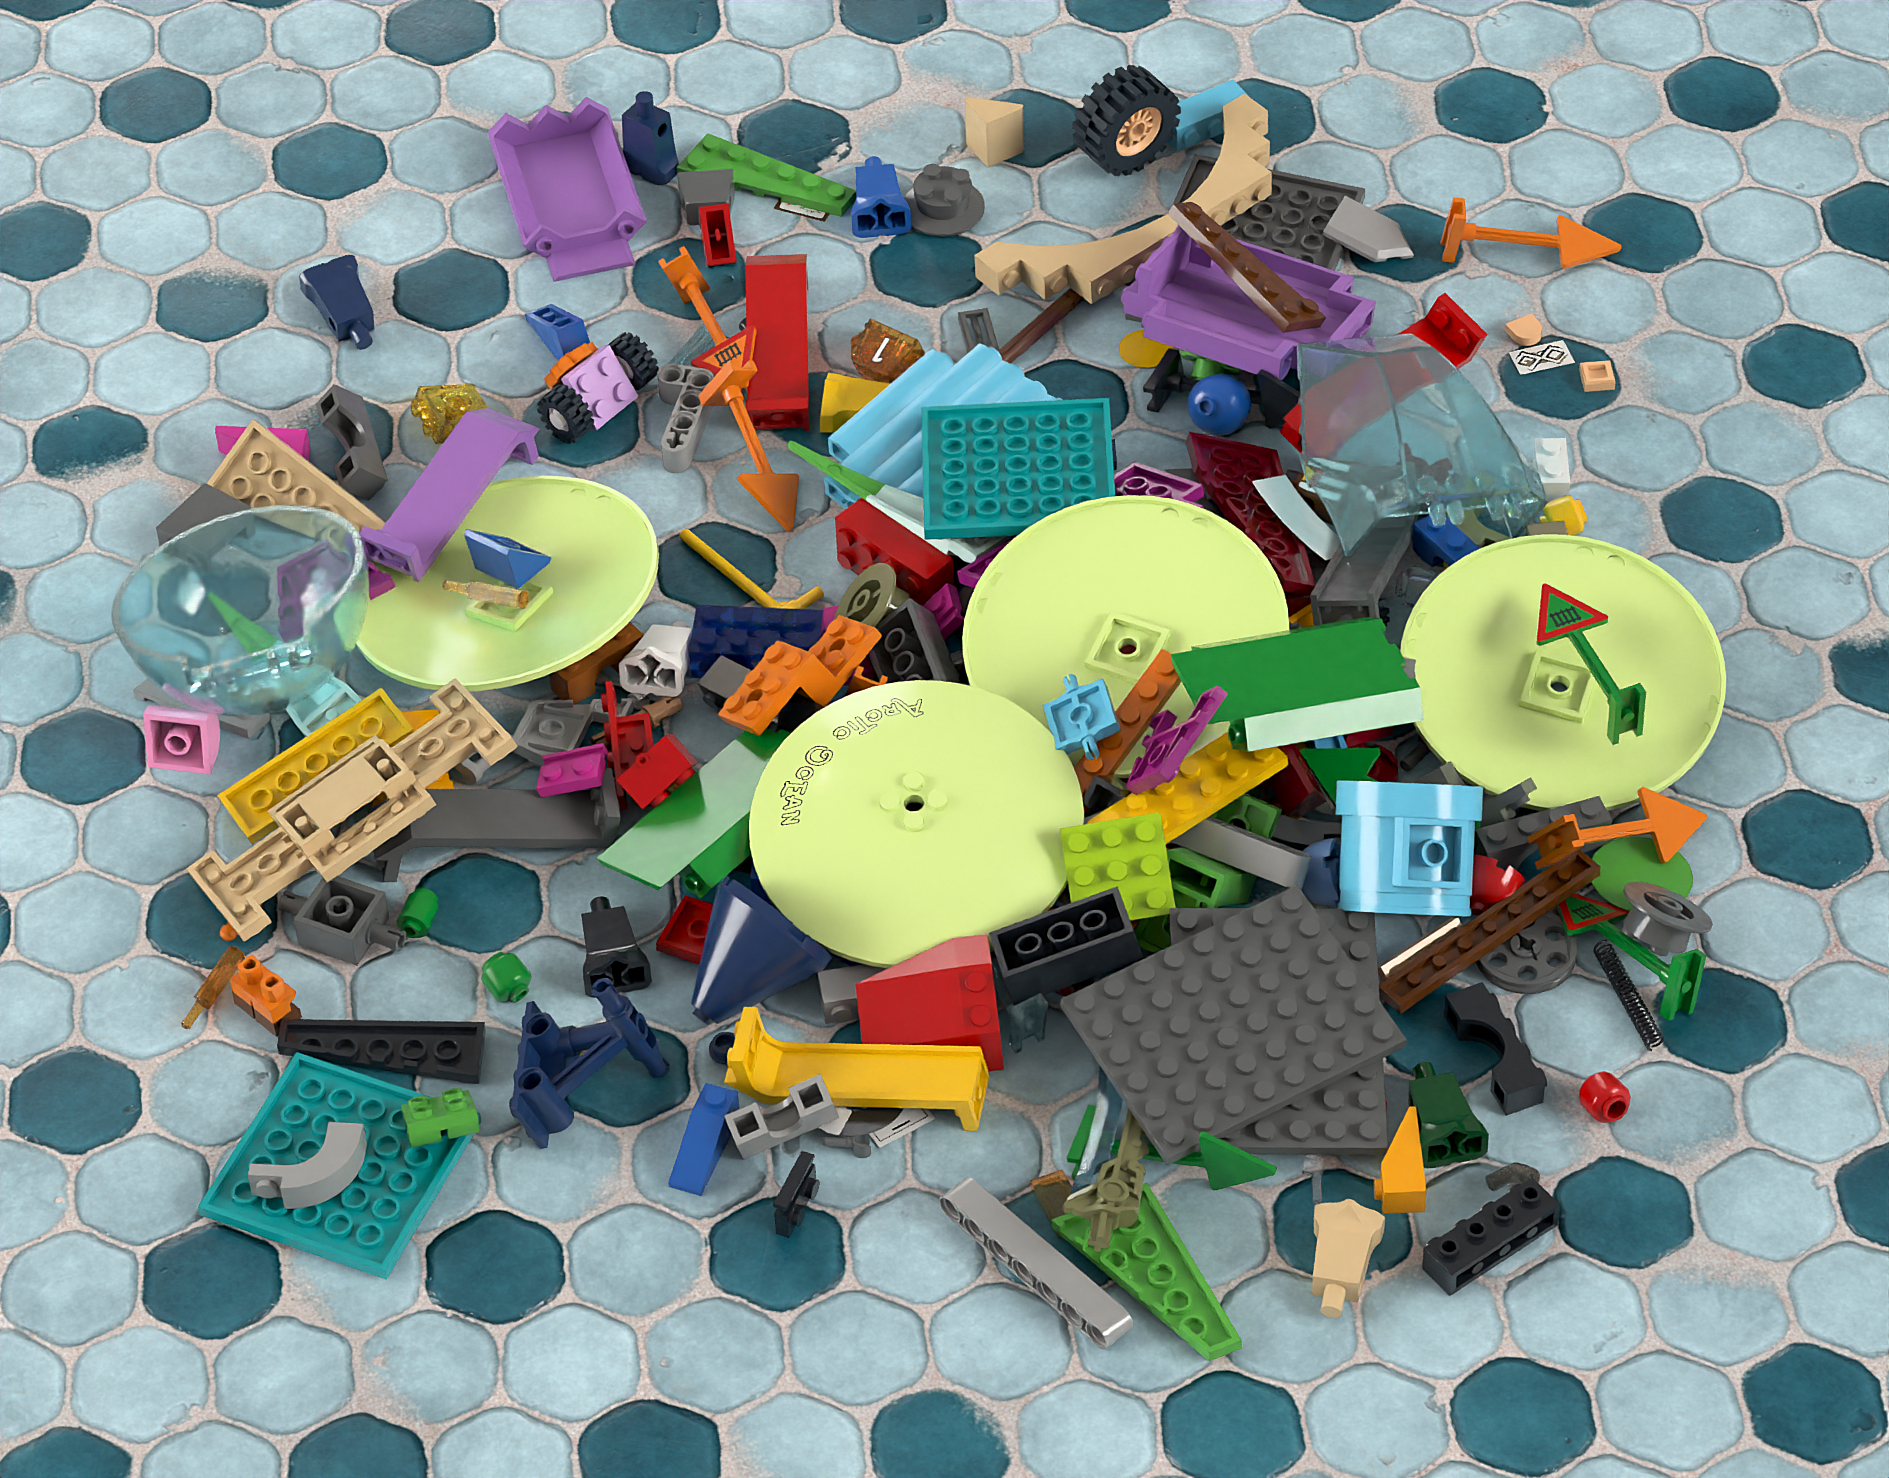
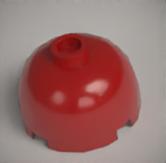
[1470,855,1525,915]

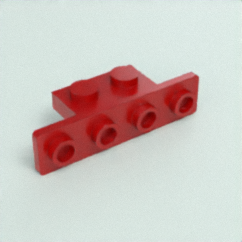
[601,681,654,810]

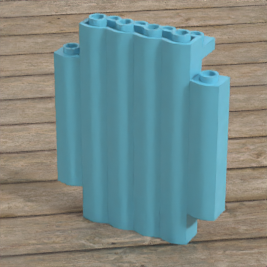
[824,343,1063,509]

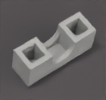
[724,1074,839,1159]

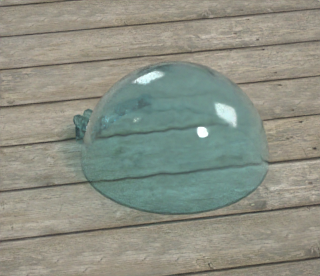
[111,505,369,717]

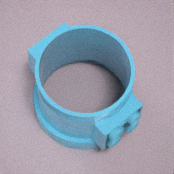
[1335,781,1483,916]

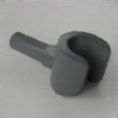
[823,1134,871,1158]

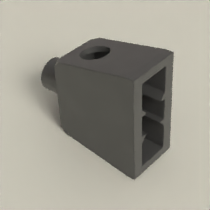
[677,169,735,228]

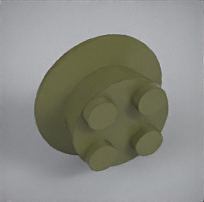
[834,563,909,627]

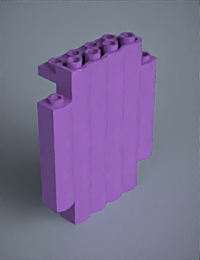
[1121,225,1376,380]

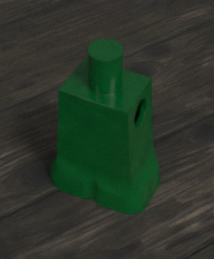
[1408,1062,1489,1169]

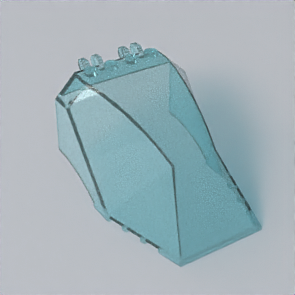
[1297,333,1548,556]

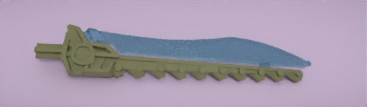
[1063,1063,1149,1252]

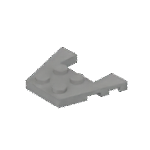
[512,698,634,765]

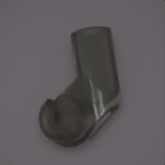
[1485,1162,1540,1191]

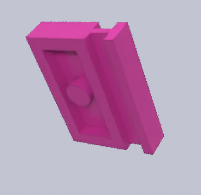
[923,583,965,640]
[536,743,608,798]

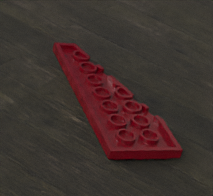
[1185,431,1316,596]

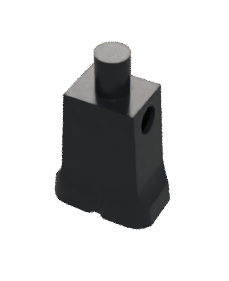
[581,896,652,998]

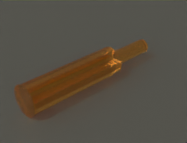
[442,580,529,609]
[181,946,245,1029]

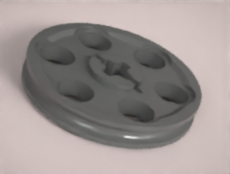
[1476,911,1577,994]

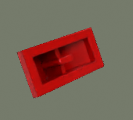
[699,203,737,266]

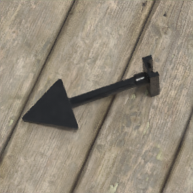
[1143,348,1306,429]

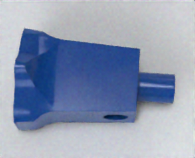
[851,156,911,238]

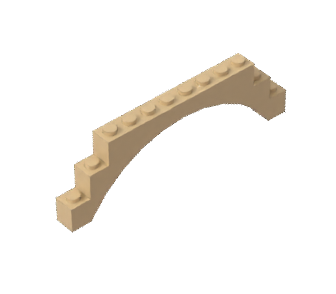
[974,94,1272,304]

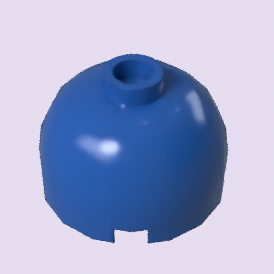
[1187,373,1251,436]

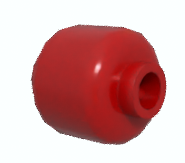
[1579,1071,1631,1123]

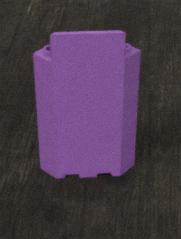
[487,97,647,282]

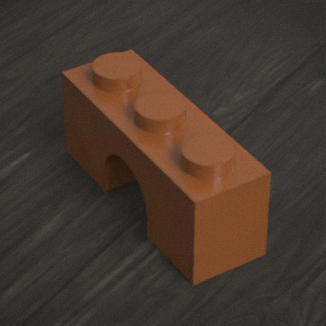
[549,622,644,705]

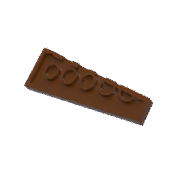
[1168,202,1326,333]

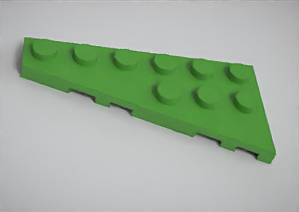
[1052,1183,1242,1361]

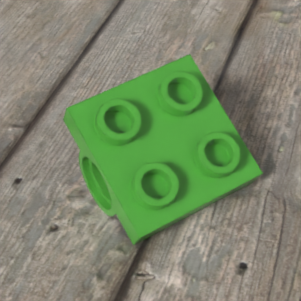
[401,1088,480,1148]

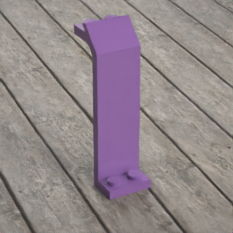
[358,408,540,582]

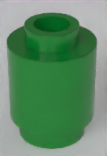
[396,888,439,938]

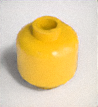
[1539,495,1588,536]

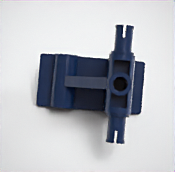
[509,978,670,1149]

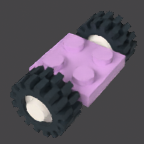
[537,332,659,444]

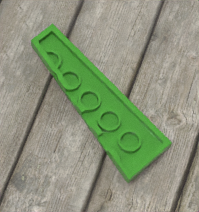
[677,133,857,217]

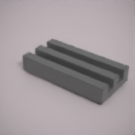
[958,308,999,354]

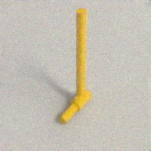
[679,529,824,631]

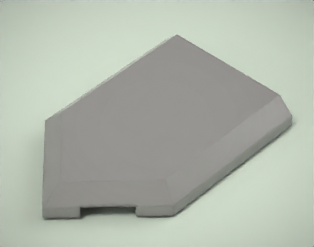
[1322,196,1414,262]

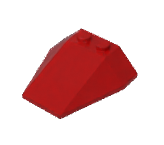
[855,934,1004,1072]

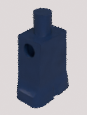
[622,91,679,185]
[299,255,374,350]

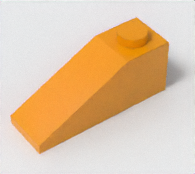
[1374,1106,1426,1214]

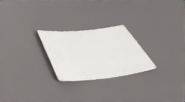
[1252,475,1342,560]

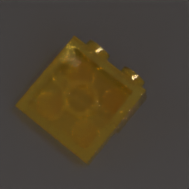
[411,384,488,444]

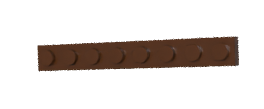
[1379,849,1601,1014]

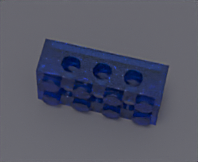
[689,605,825,678]

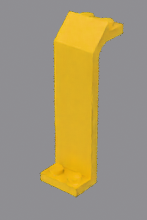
[724,1007,990,1131]

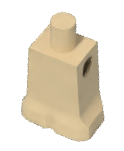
[1312,1199,1385,1318]

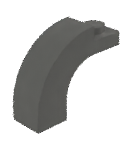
[1413,761,1537,828]

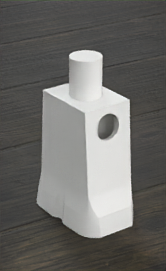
[619,621,694,697]

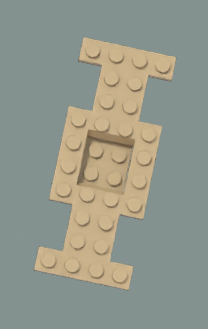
[186,678,518,942]

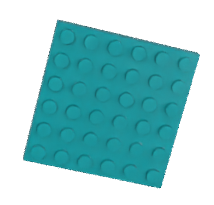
[921,398,1115,540]
[198,1052,482,1280]

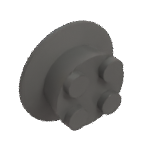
[904,164,985,237]
[1621,882,1713,957]

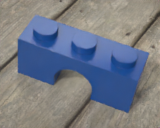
[1413,510,1480,568]

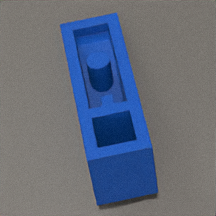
[525,304,590,360]
[668,1083,739,1196]

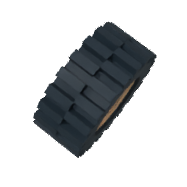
[1072,65,1181,176]

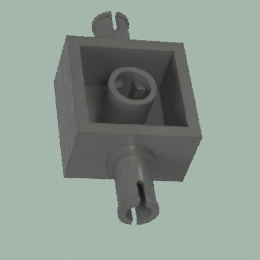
[278,876,406,966]

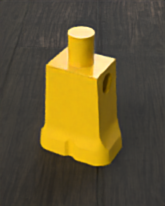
[820,373,890,433]

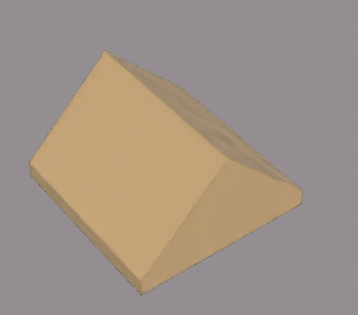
[965,97,1024,168]

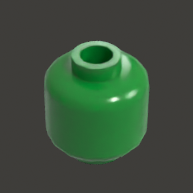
[481,952,532,1003]

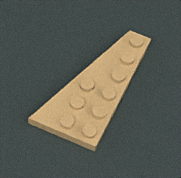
[207,420,386,548]

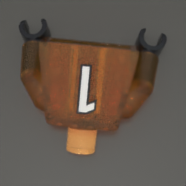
[851,318,937,384]

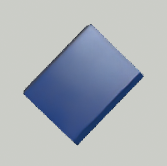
[464,529,551,589]

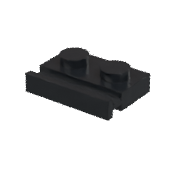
[773,1151,820,1238]

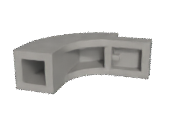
[248,1122,367,1209]

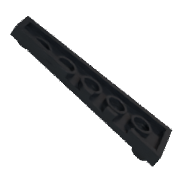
[277,1019,486,1084]

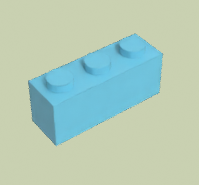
[1166,80,1248,152]

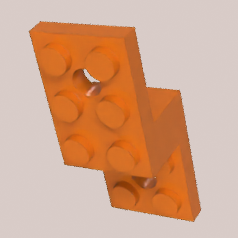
[717,615,882,736]

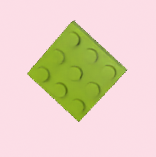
[1059,812,1176,921]

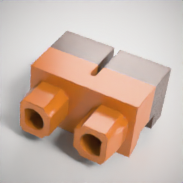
[230,955,302,1037]

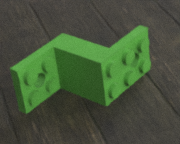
[1135,793,1282,954]

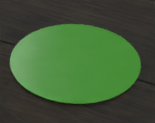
[1591,837,1693,911]

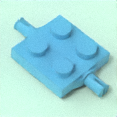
[1043,674,1121,760]

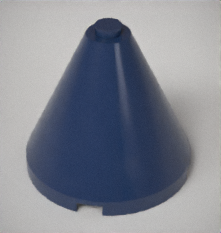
[691,875,833,1025]

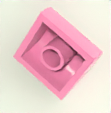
[143,705,220,775]

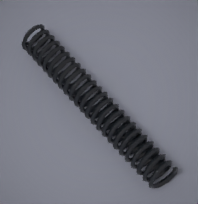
[1593,940,1664,1051]

